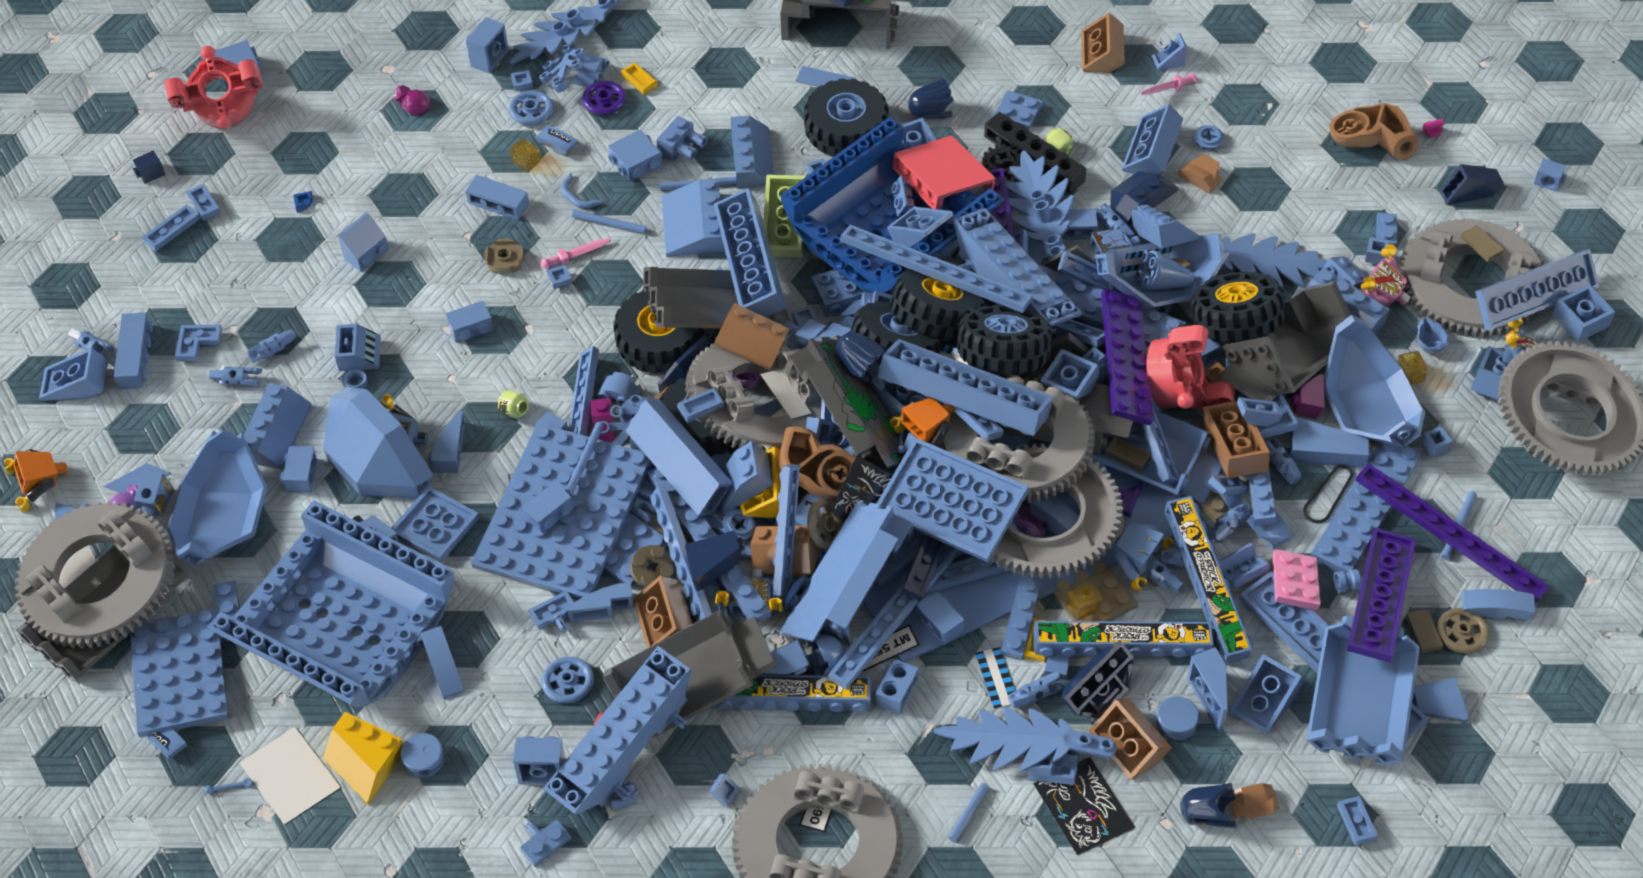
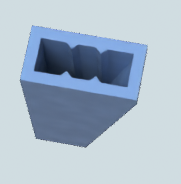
[1290,417,1372,467]

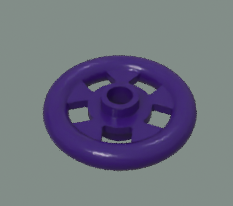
[582,81,626,115]

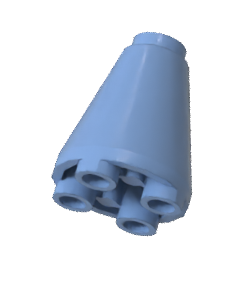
[1135,250,1194,290]

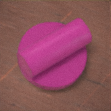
[1423,119,1444,137]

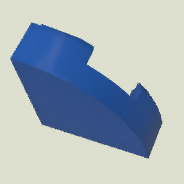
[293,191,313,213]

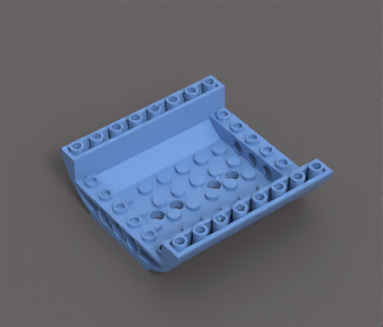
[207,500,454,707]

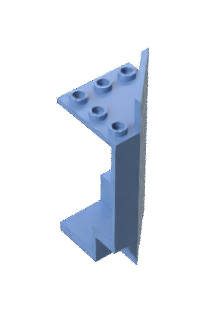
[779,501,915,646]

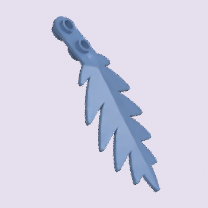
[509,0,621,64]
[1006,151,1074,260]
[1222,233,1327,288]
[934,706,1117,772]

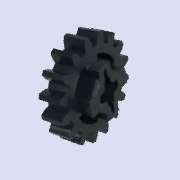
[982,144,1021,180]

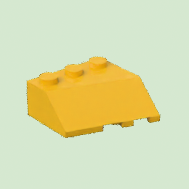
[740,446,781,518]
[324,712,403,805]

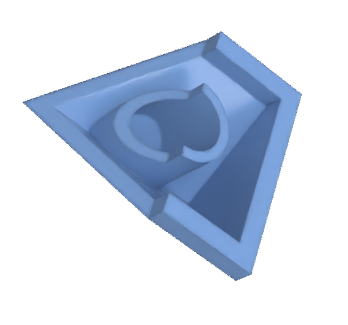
[1152,33,1187,70]

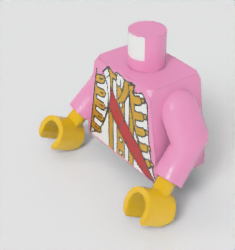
[1360,244,1411,308]

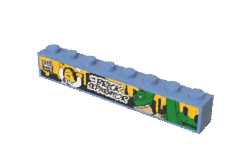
[1164,496,1253,663]
[1033,621,1213,657]
[711,675,871,712]

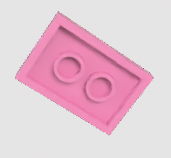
[1273,549,1320,611]

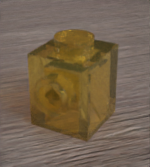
[509,138,541,173]
[1398,350,1428,385]
[1067,582,1103,621]

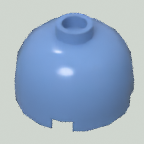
[806,634,847,676]

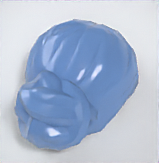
[1417,318,1449,353]

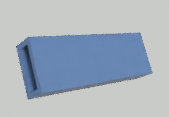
[625,399,733,516]

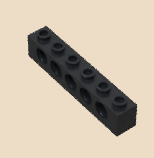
[984,112,1087,194]

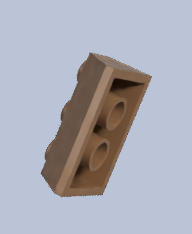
[1081,13,1125,73]
[714,303,790,370]
[751,526,821,576]
[633,575,693,648]
[1089,699,1172,780]

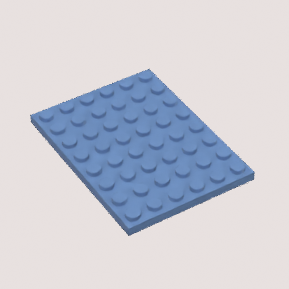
[471,423,651,599]

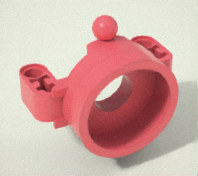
[164,45,263,129]
[1147,325,1236,411]

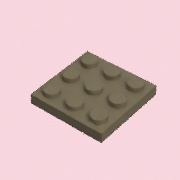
[1053,561,1138,621]

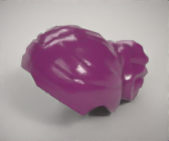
[394,85,430,116]

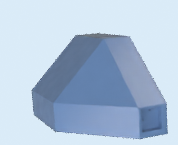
[1095,233,1230,308]
[1324,315,1425,448]
[323,386,434,499]
[167,429,267,565]

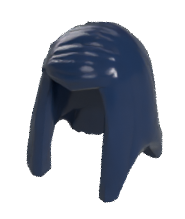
[908,78,954,119]
[836,332,885,383]
[1180,783,1236,828]

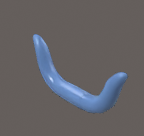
[561,173,604,209]

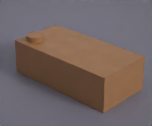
[1202,401,1270,478]

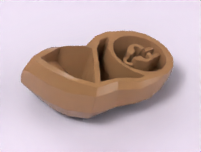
[1329,103,1419,160]
[779,426,855,499]

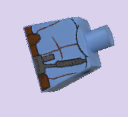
[1090,229,1140,255]

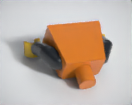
[890,398,955,447]
[4,449,67,513]

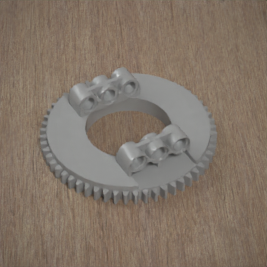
[1398,218,1544,338]
[1497,341,1643,477]
[685,344,822,451]
[939,375,1095,503]
[990,443,1123,578]
[15,502,175,648]
[732,764,903,878]

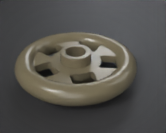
[807,499,843,550]
[1436,608,1490,654]

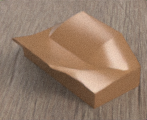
[1178,153,1221,194]
[1229,783,1279,819]

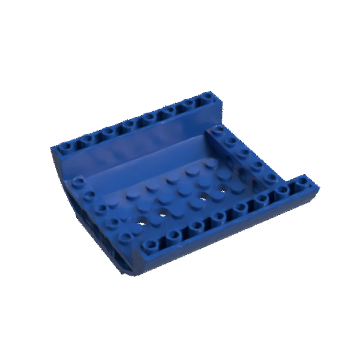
[780,117,1005,292]

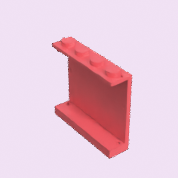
[892,135,996,210]

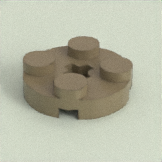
[484,238,524,273]
[630,545,674,587]

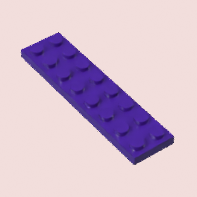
[1101,288,1154,426]
[1346,528,1416,663]

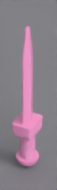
[1141,74,1197,95]
[541,238,611,269]

